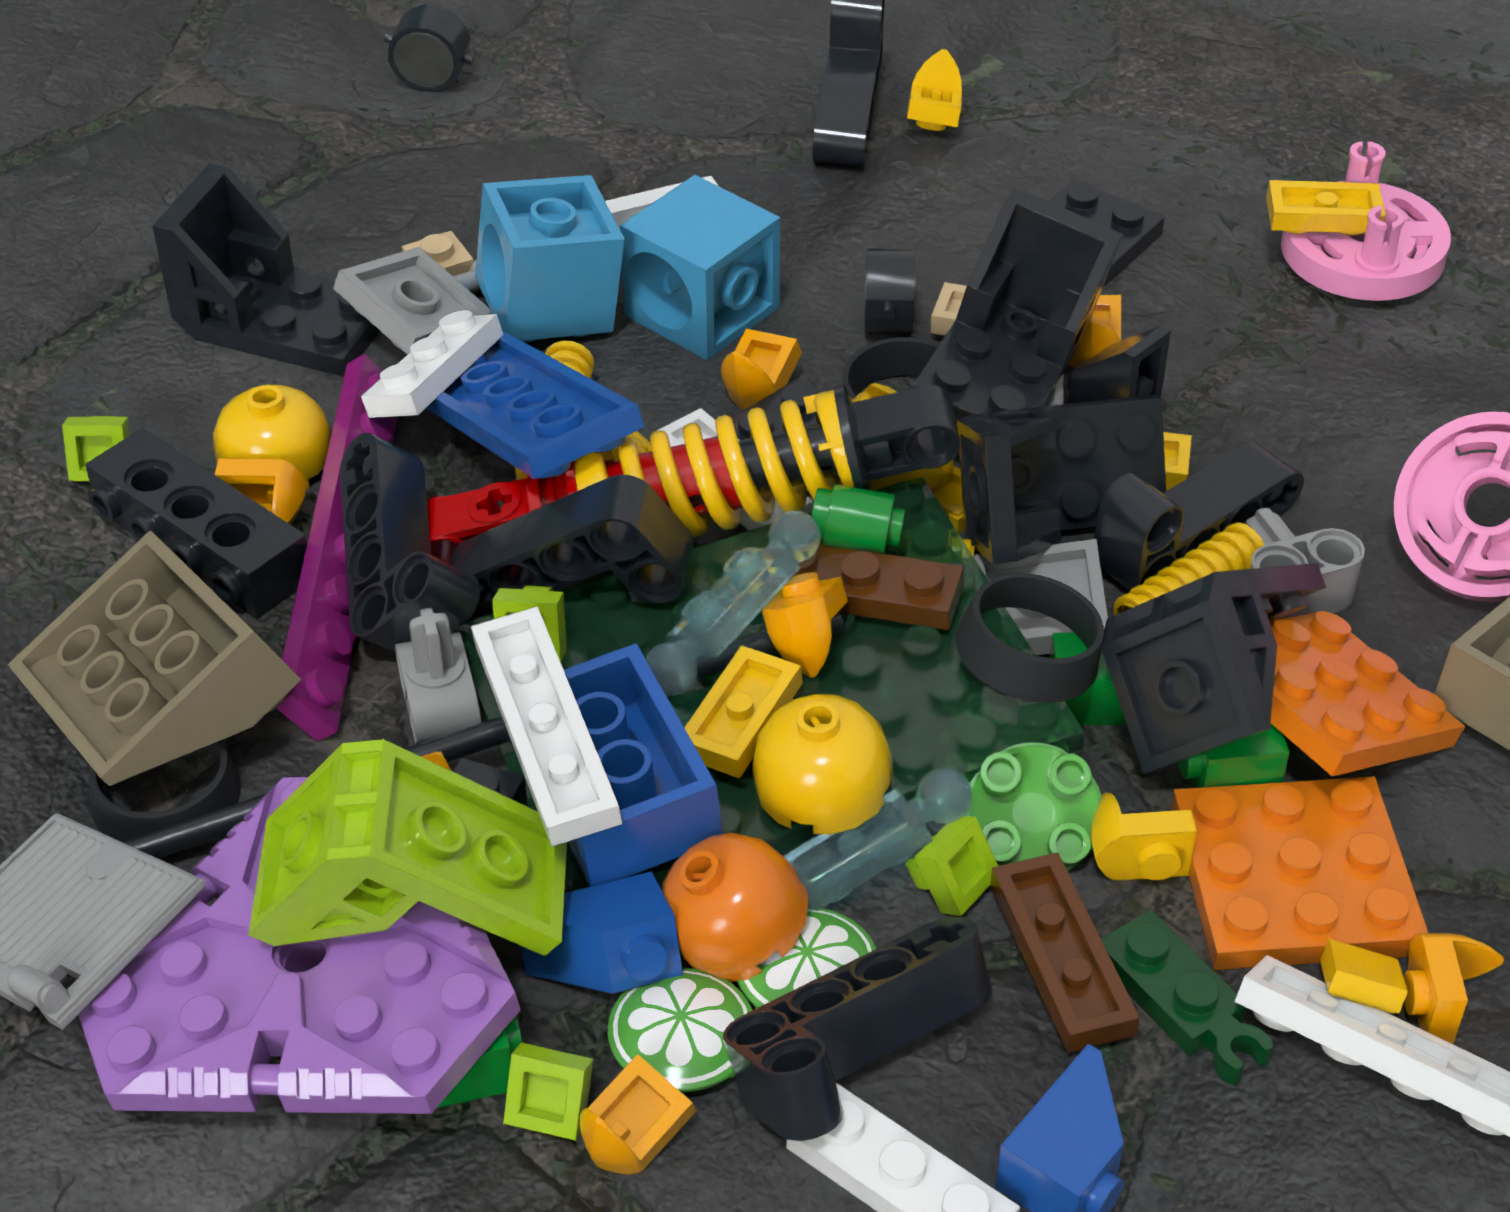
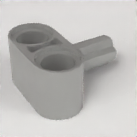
[1245,508,1365,620]
[395,608,481,745]

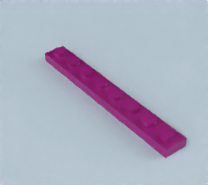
[277,354,398,742]

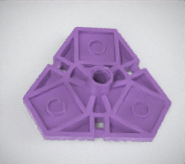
[78,777,521,1114]

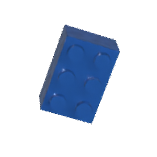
[564,643,723,887]

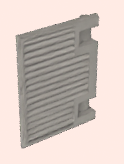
[0,813,207,1030]

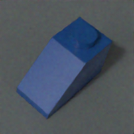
[519,871,683,994]
[996,1044,1125,1212]

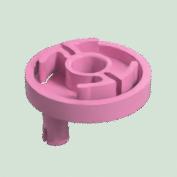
[1281,141,1451,301]
[1394,412,1510,602]

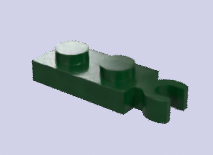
[1101,909,1273,1086]

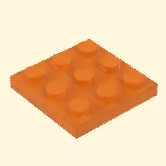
[1269,611,1465,776]
[1171,776,1428,970]

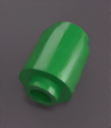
[809,484,905,554]

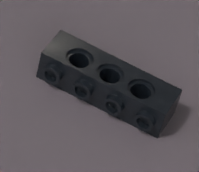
[85,428,307,620]

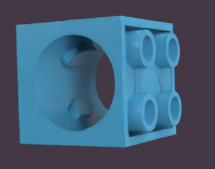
[475,175,625,342]
[620,175,780,361]

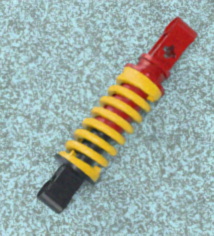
[427,384,960,563]

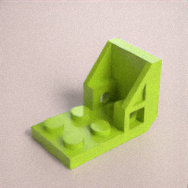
[248,739,567,956]

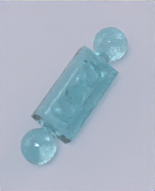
[645,511,821,696]
[783,768,973,911]

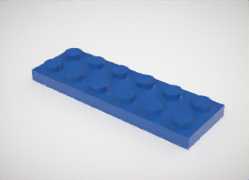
[426,331,645,479]

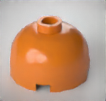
[662,833,809,982]

